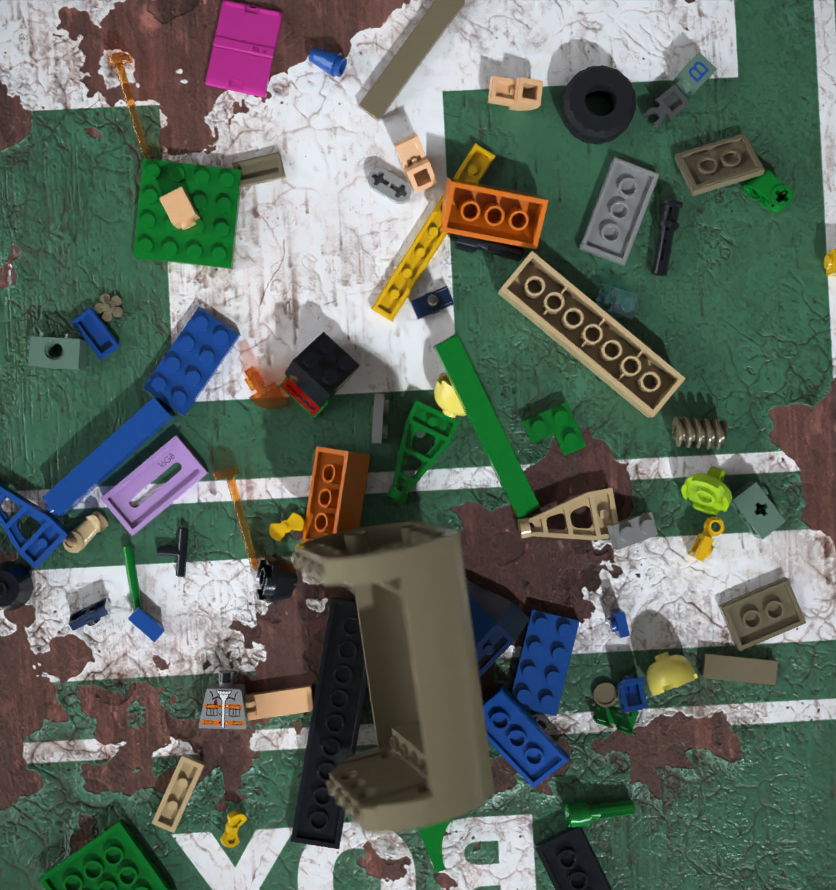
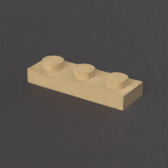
[151,753,206,833]

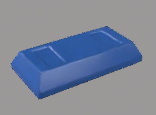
[71,307,121,361]

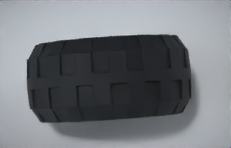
[560,65,637,145]

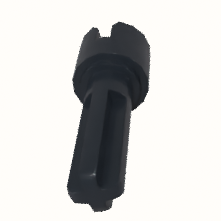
[454,235,523,261]

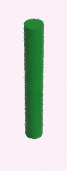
[122,545,143,612]

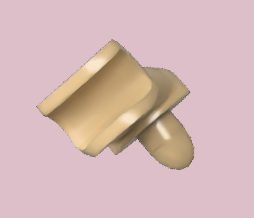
[63,511,108,553]

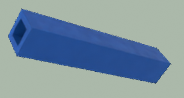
[42,397,175,516]

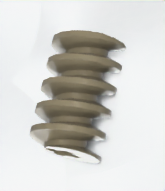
[672,416,728,449]

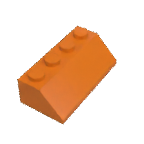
[440,177,549,249]
[302,446,370,542]

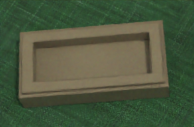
[232,152,286,188]

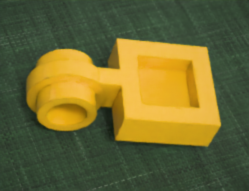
[688,517,725,561]

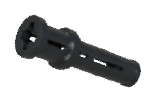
[651,199,683,276]

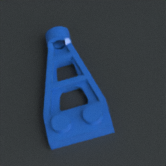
[0,482,72,569]

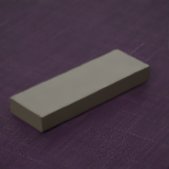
[701,652,778,685]

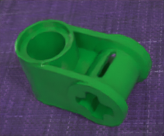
[743,167,793,213]

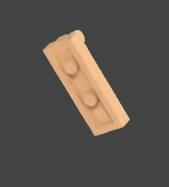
[245,685,314,721]

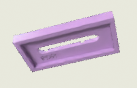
[100,435,209,536]

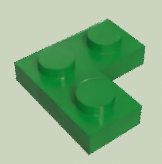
[522,402,587,456]

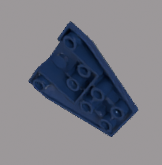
[466,579,530,678]

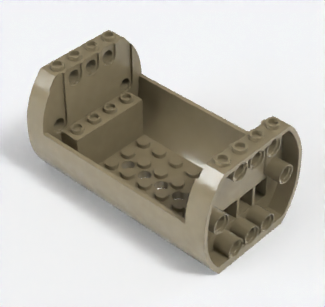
[292,520,495,833]

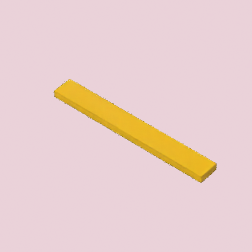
[371,143,496,322]

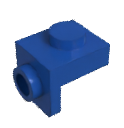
[615,674,648,713]

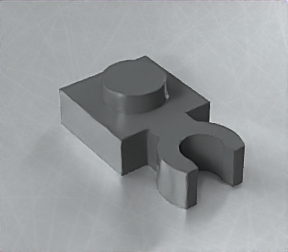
[644,84,690,129]

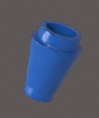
[309,47,347,77]

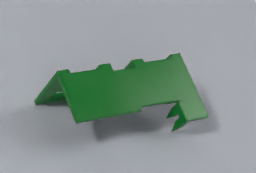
[593,705,639,736]

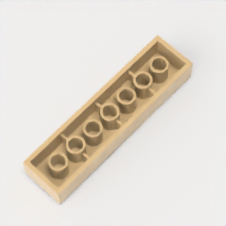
[498,251,686,418]

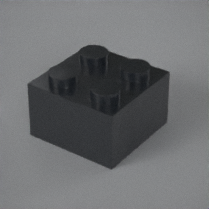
[284,332,360,408]

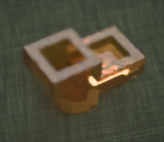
[244,366,290,410]

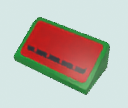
[279,376,331,419]

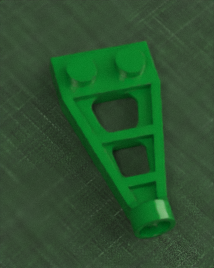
[387,400,460,503]

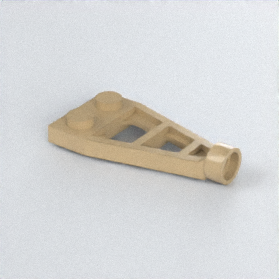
[517,487,618,540]

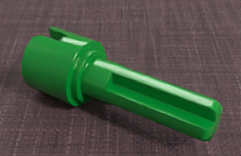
[564,799,635,827]

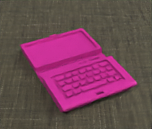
[206,0,284,98]

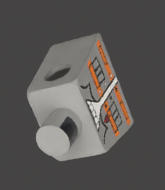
[199,670,250,730]

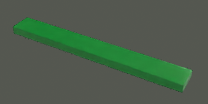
[433,334,540,519]

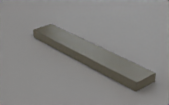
[359,0,465,122]

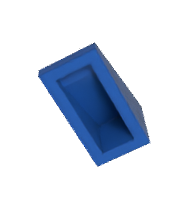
[128,607,165,642]

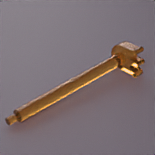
[107,52,150,159]
[213,467,258,571]

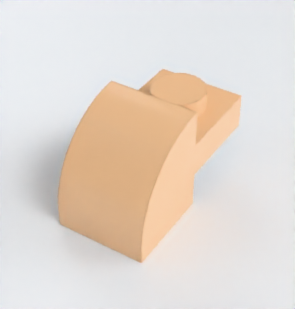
[488,75,543,111]
[394,134,438,194]

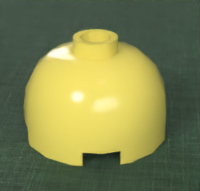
[434,373,466,418]
[646,651,698,696]

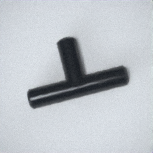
[157,527,189,577]

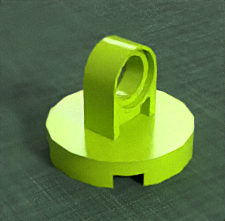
[681,466,732,515]

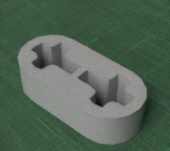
[368,167,411,204]

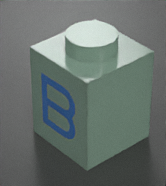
[673,52,717,98]

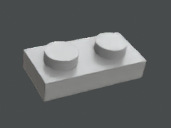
[372,393,389,444]
[607,512,658,550]

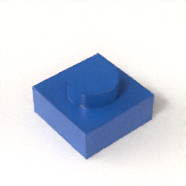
[608,608,630,638]

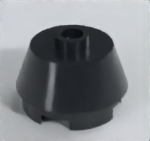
[256,554,298,603]
[0,562,33,611]

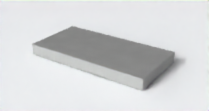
[579,156,660,266]

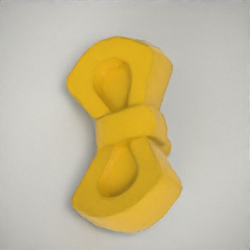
[269,512,305,542]
[220,810,247,848]

